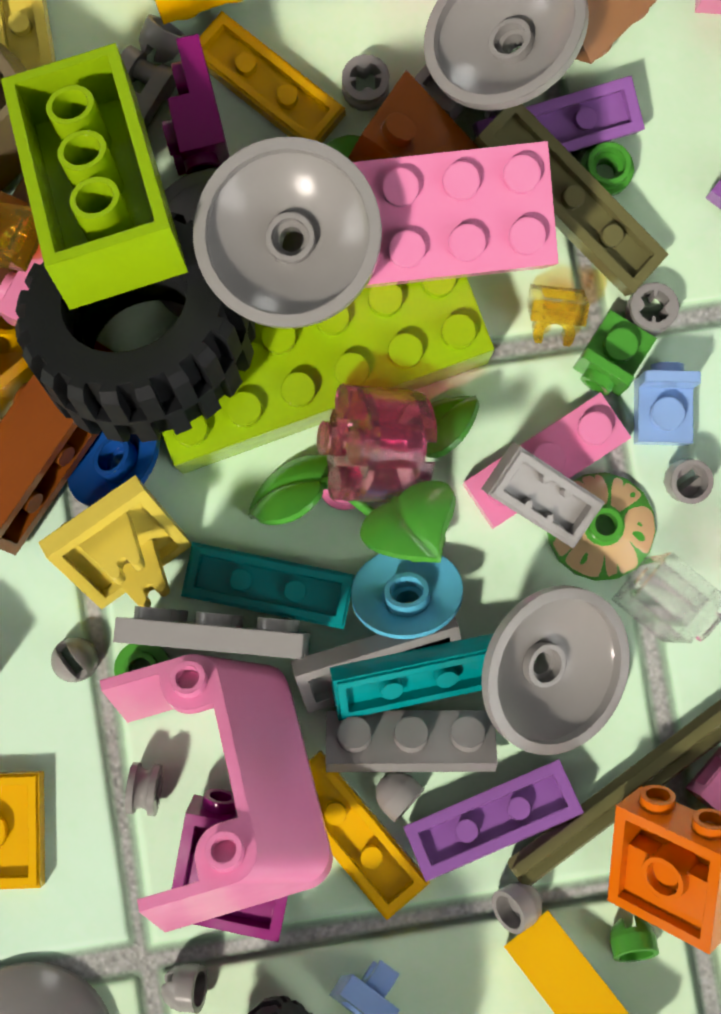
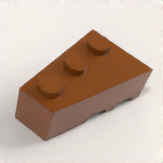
[348,70,479,162]

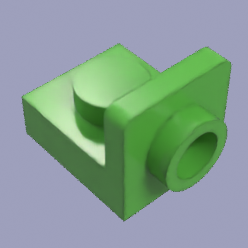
[573,309,657,396]

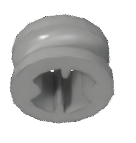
[342,54,390,111]
[625,282,679,336]
[125,762,163,816]

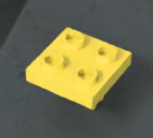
[38,475,192,609]

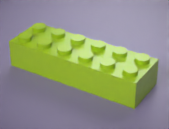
[162,277,495,474]

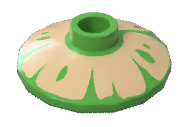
[547,472,656,581]

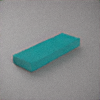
[181,542,355,629]
[330,633,494,721]

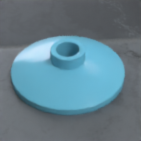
[351,554,463,639]

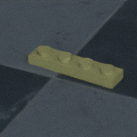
[473,104,669,296]

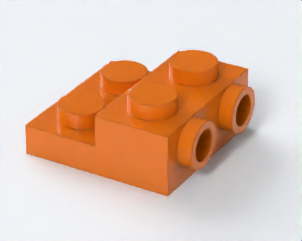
[607,785,721,955]

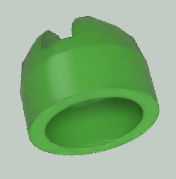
[610,916,659,962]

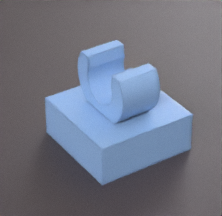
[329,960,400,1014]

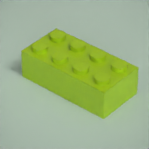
[1,43,188,310]

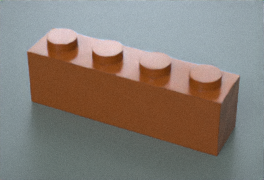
[0,341,113,555]

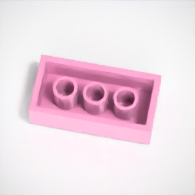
[353,141,559,288]

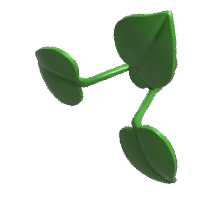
[248,396,480,563]

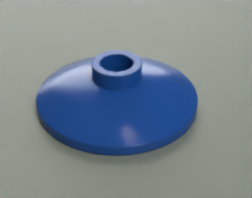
[67,431,160,507]

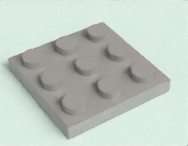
[113,606,311,659]

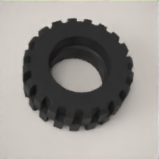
[15,212,256,442]

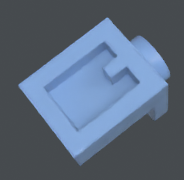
[634,362,701,446]

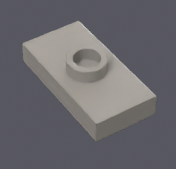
[481,442,605,549]

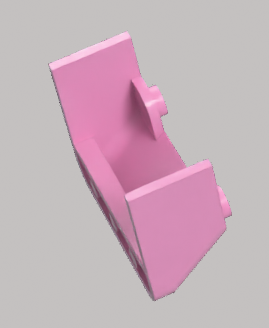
[100,654,333,932]

